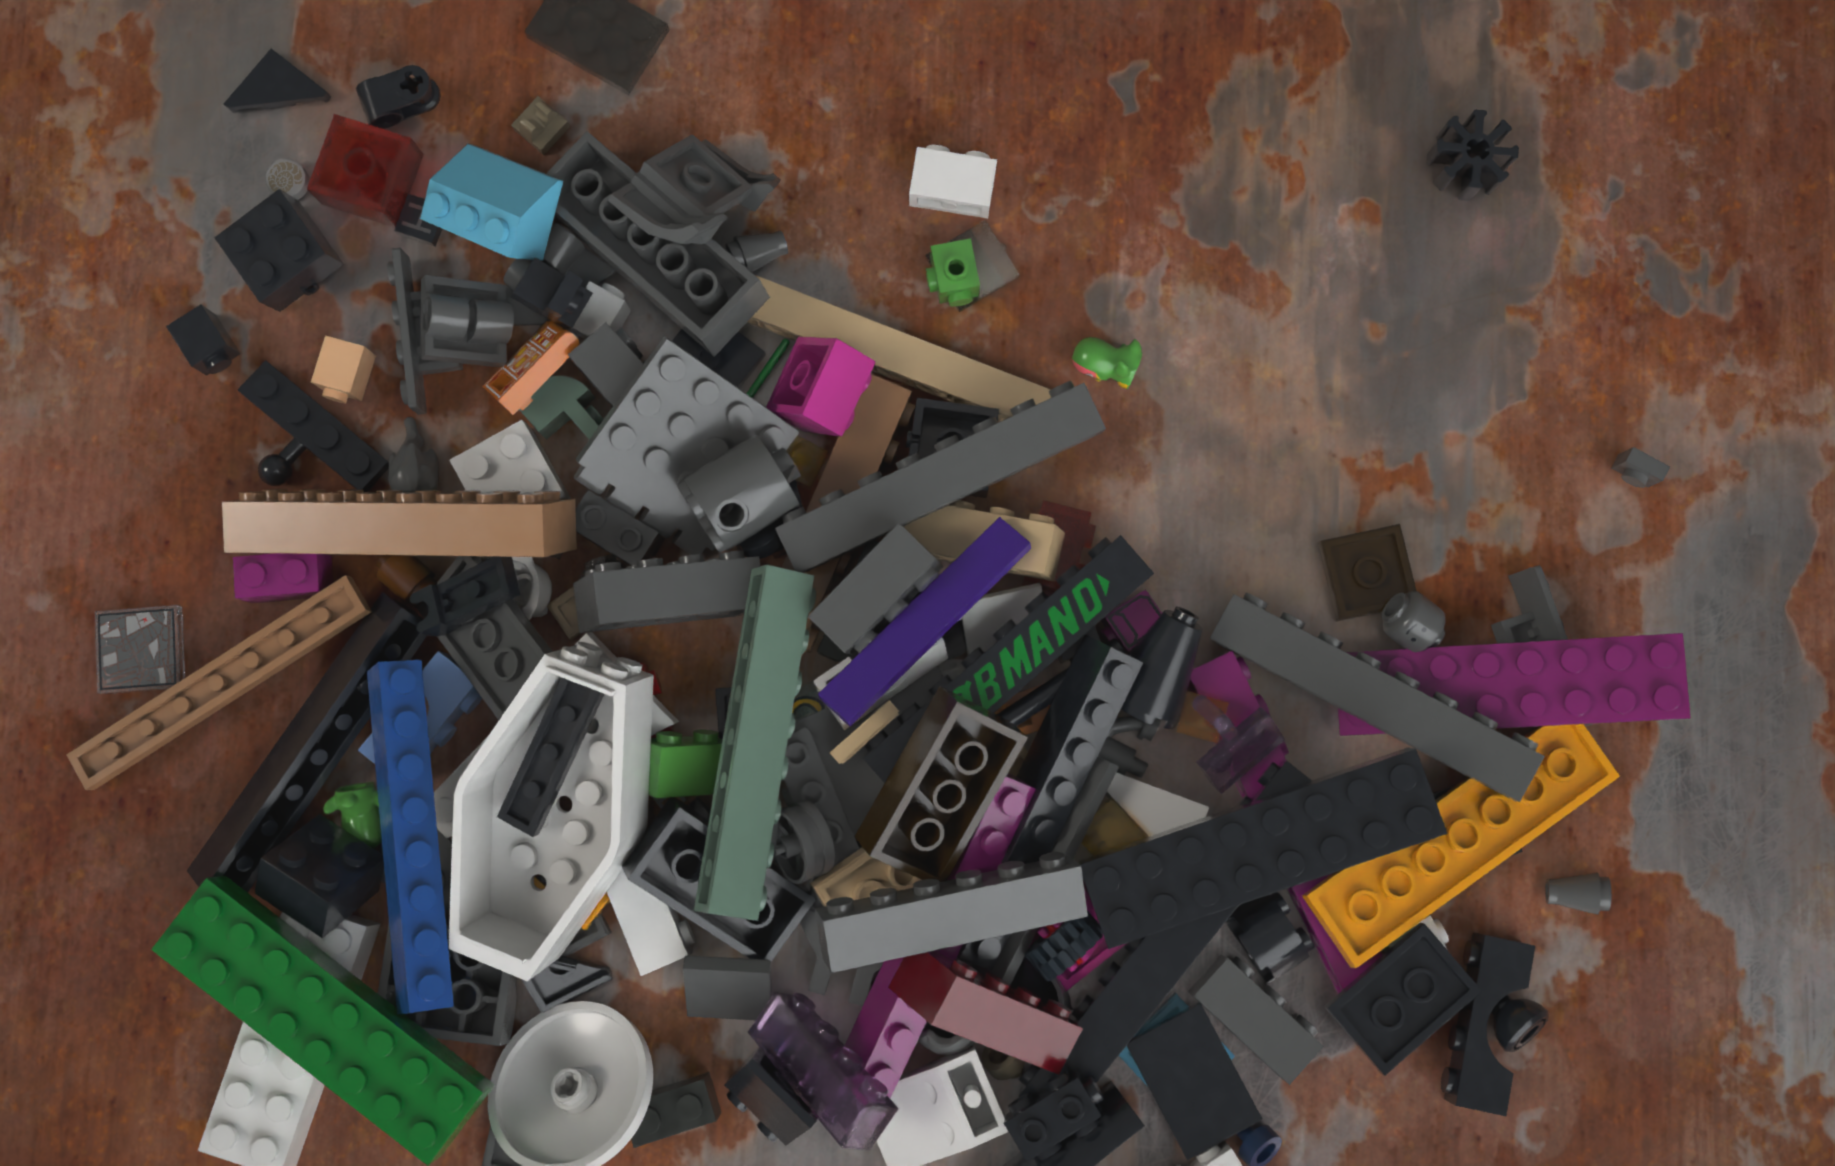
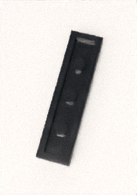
[497,677,604,837]

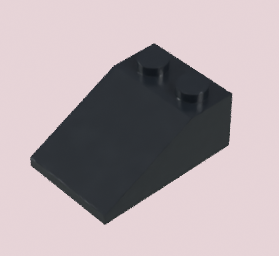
[724,1042,823,1146]

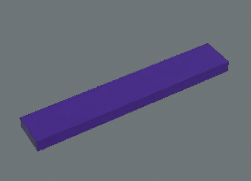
[818,517,1031,727]

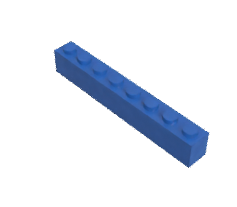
[367,660,454,1014]

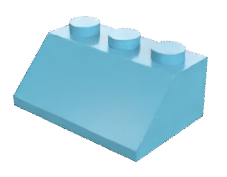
[420,144,563,261]

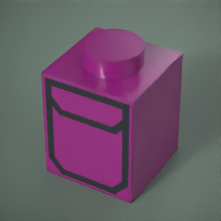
[1100,589,1162,653]

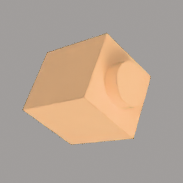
[311,335,376,404]

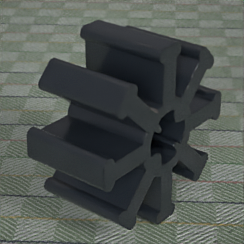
[1427,109,1519,201]

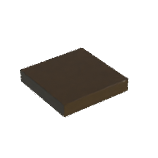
[1318,524,1417,622]

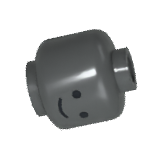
[1382,591,1446,653]

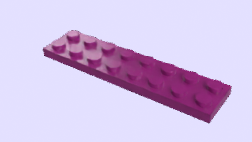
[1338,633,1691,736]

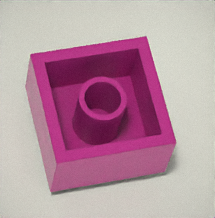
[766,337,876,437]

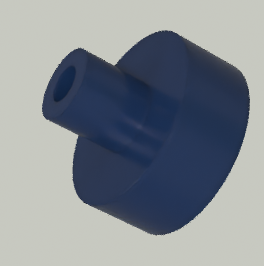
[1237,1125,1282,1166]

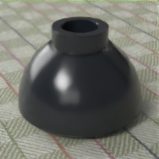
[1491,995,1549,1052]

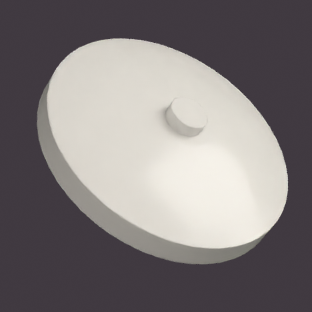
[488,1001,653,1166]

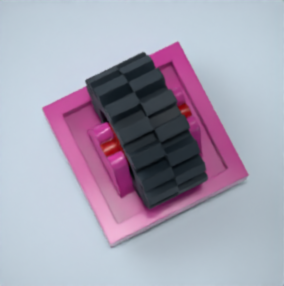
[1024,880,1127,991]

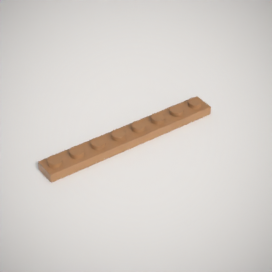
[66,575,372,790]

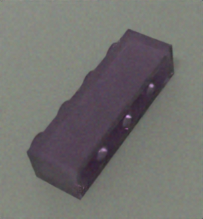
[748,992,899,1151]

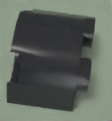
[1225,892,1315,986]

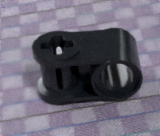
[356,65,441,130]

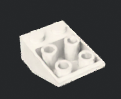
[858,1045,1008,1166]

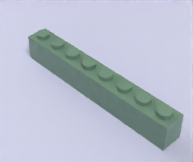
[694,565,816,921]

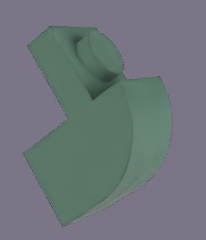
[519,376,604,440]

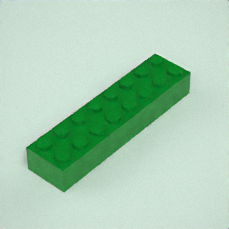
[151,876,495,1166]

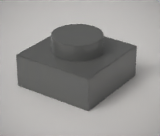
[1611,447,1670,488]

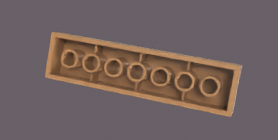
[222,489,577,557]

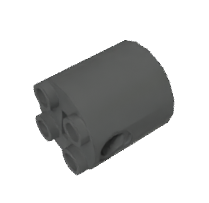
[677,435,801,553]

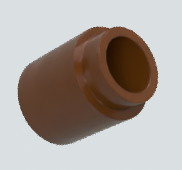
[376,555,437,608]

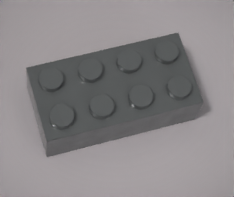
[573,551,760,633]

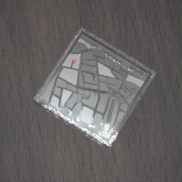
[95,605,185,694]

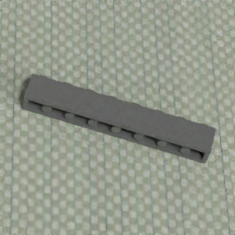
[775,381,1106,573]
[1210,592,1545,802]

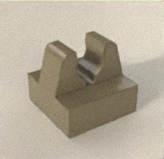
[511,96,570,155]

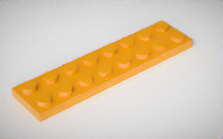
[1302,724,1620,968]

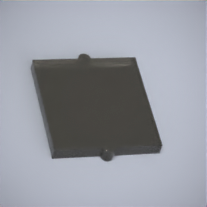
[925,220,1020,312]

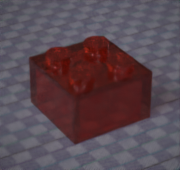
[307,114,424,227]

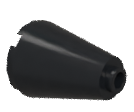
[1121,606,1203,729]

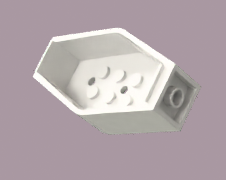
[449,642,654,981]

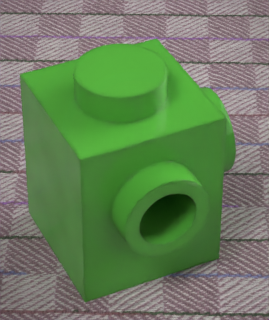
[926,238,980,306]

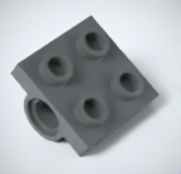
[421,275,514,367]

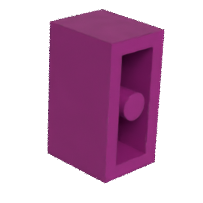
[233,553,333,603]

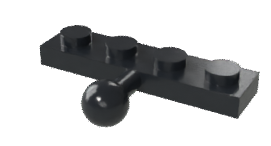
[238,360,389,492]

